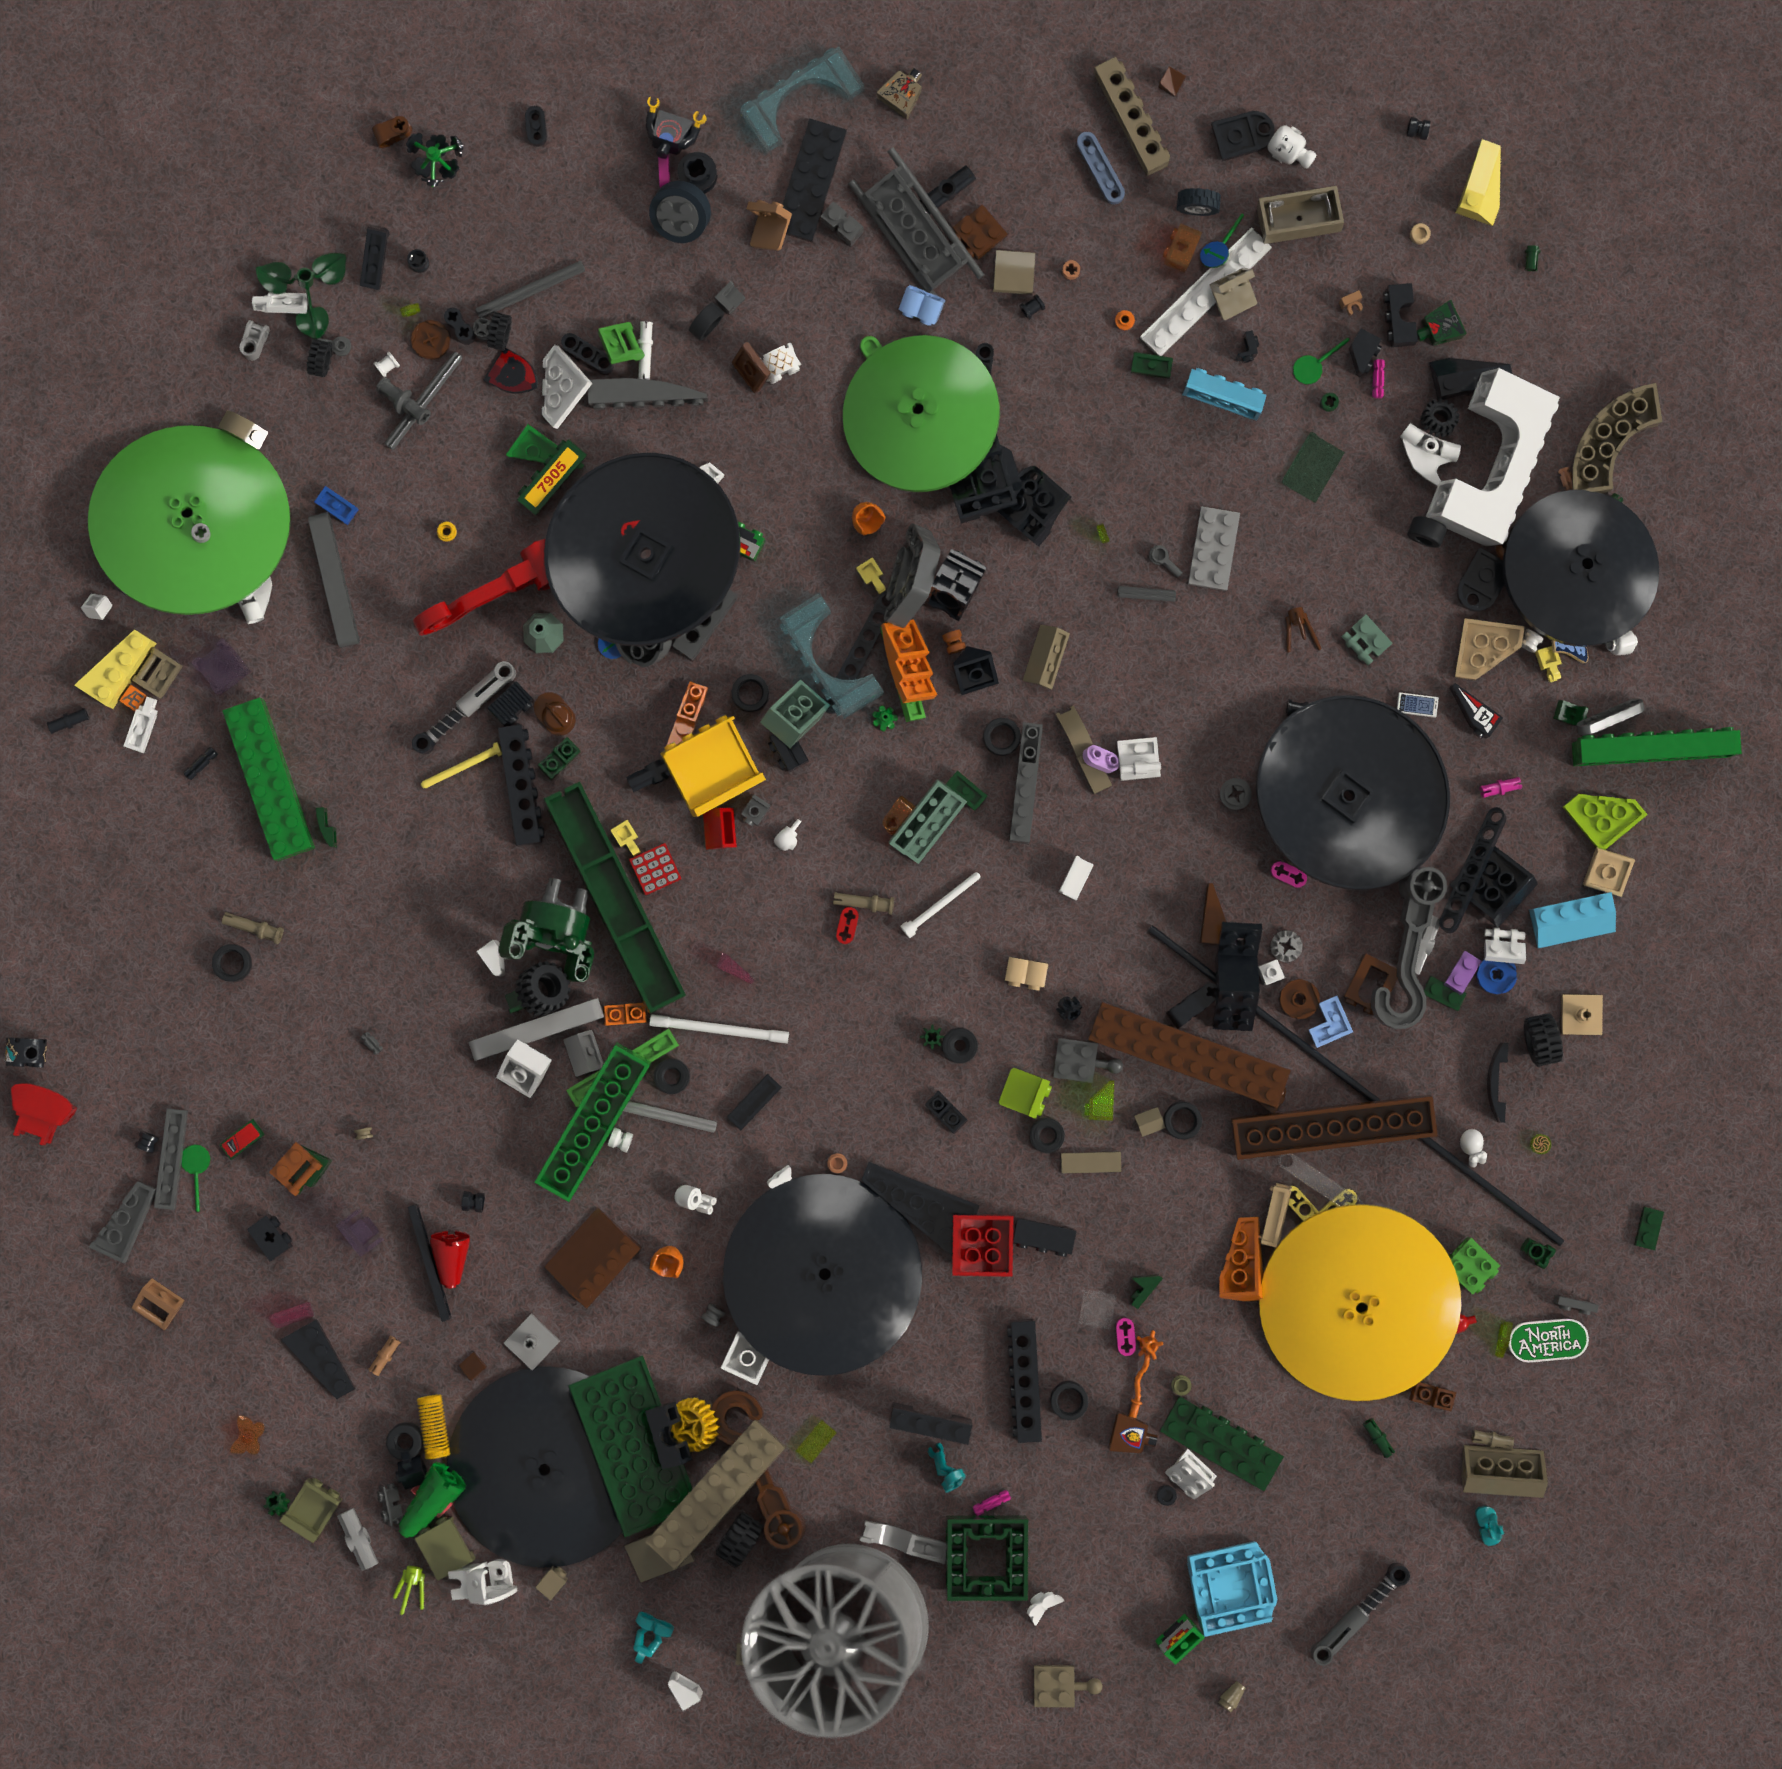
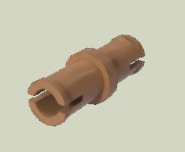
[368,1335,401,1376]

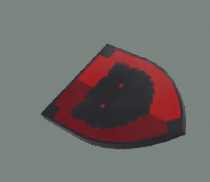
[483,348,538,394]

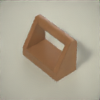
[132,1279,185,1331]

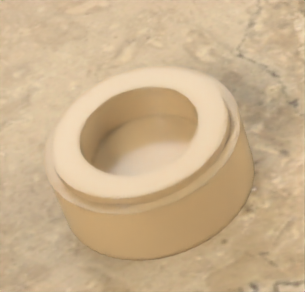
[1410,223,1430,244]

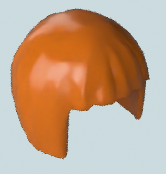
[852,502,886,536]
[650,1246,683,1278]

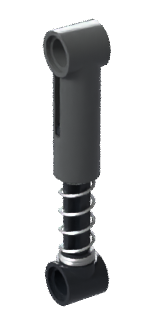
[1311,1562,1410,1666]

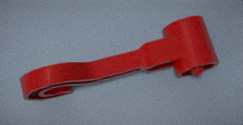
[413,538,550,636]

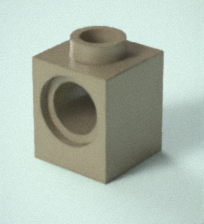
[535,1566,568,1600]

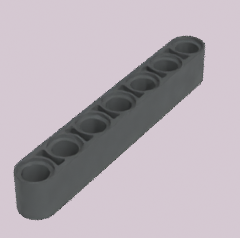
[308,512,360,648]

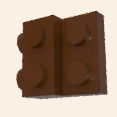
[952,204,1008,261]

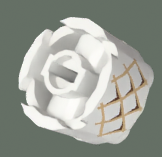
[760,343,801,384]

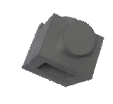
[741,794,771,826]

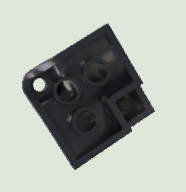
[997,466,1071,546]

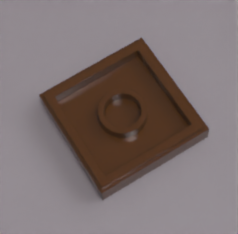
[732,342,771,393]

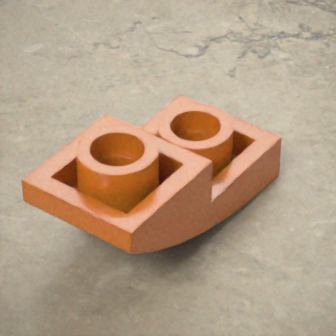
[603,1003,646,1026]

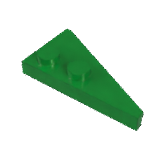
[506,424,584,469]

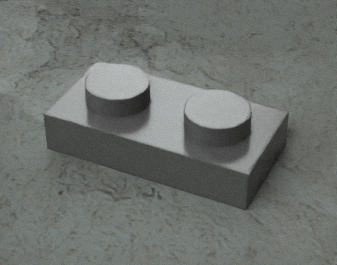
[1554,1295,1599,1315]

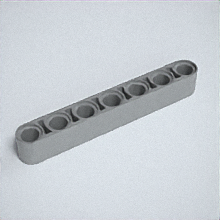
[468,998,604,1061]

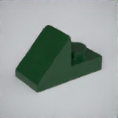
[1130,1274,1163,1309]

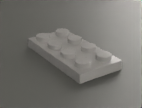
[1188,506,1240,591]

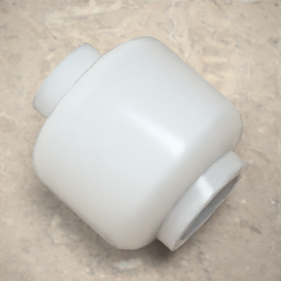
[1606,631,1638,655]

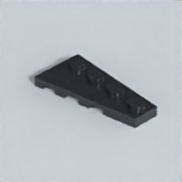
[281,1319,355,1399]

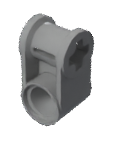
[239,320,270,361]

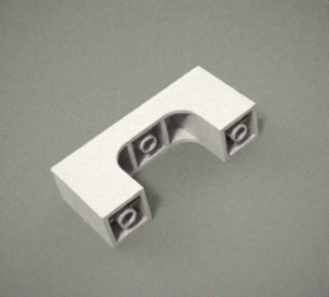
[1426,368,1560,546]

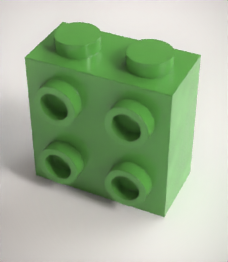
[1449,1236,1500,1294]

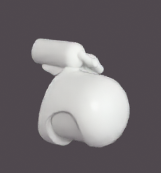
[1460,1129,1487,1167]
[675,1185,716,1215]

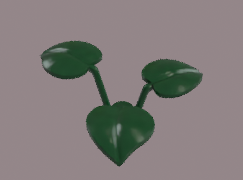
[256,253,346,339]

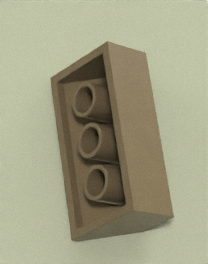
[1462,1445,1548,1498]

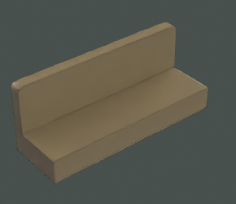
[1023,625,1070,690]

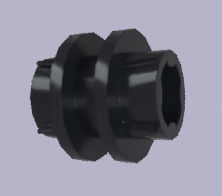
[677,152,718,194]

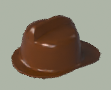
[534,692,576,736]

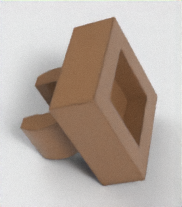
[1339,290,1363,316]

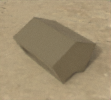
[1134,1107,1165,1137]

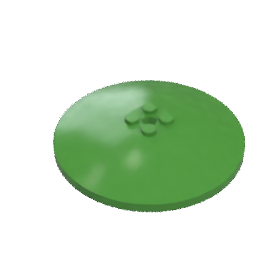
[843,335,1000,492]

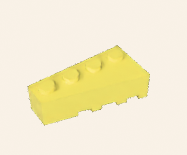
[74,630,156,709]

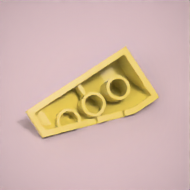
[1456,139,1501,226]

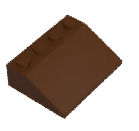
[545,1208,642,1309]

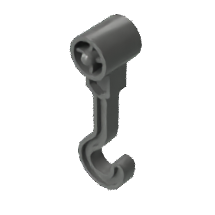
[1371,867,1447,1029]

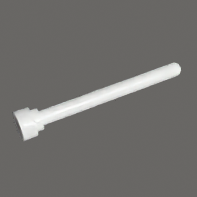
[900,872,980,938]

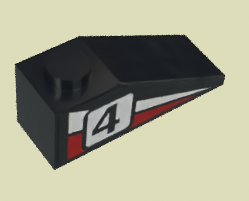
[1449,683,1503,739]

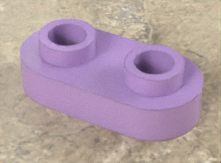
[1083,745,1119,773]

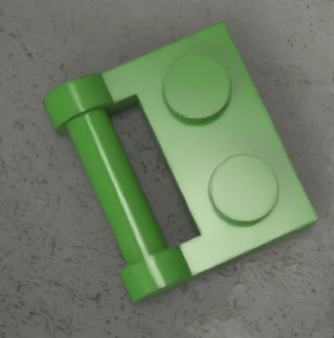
[598,322,645,364]

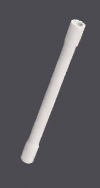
[650,1014,789,1044]

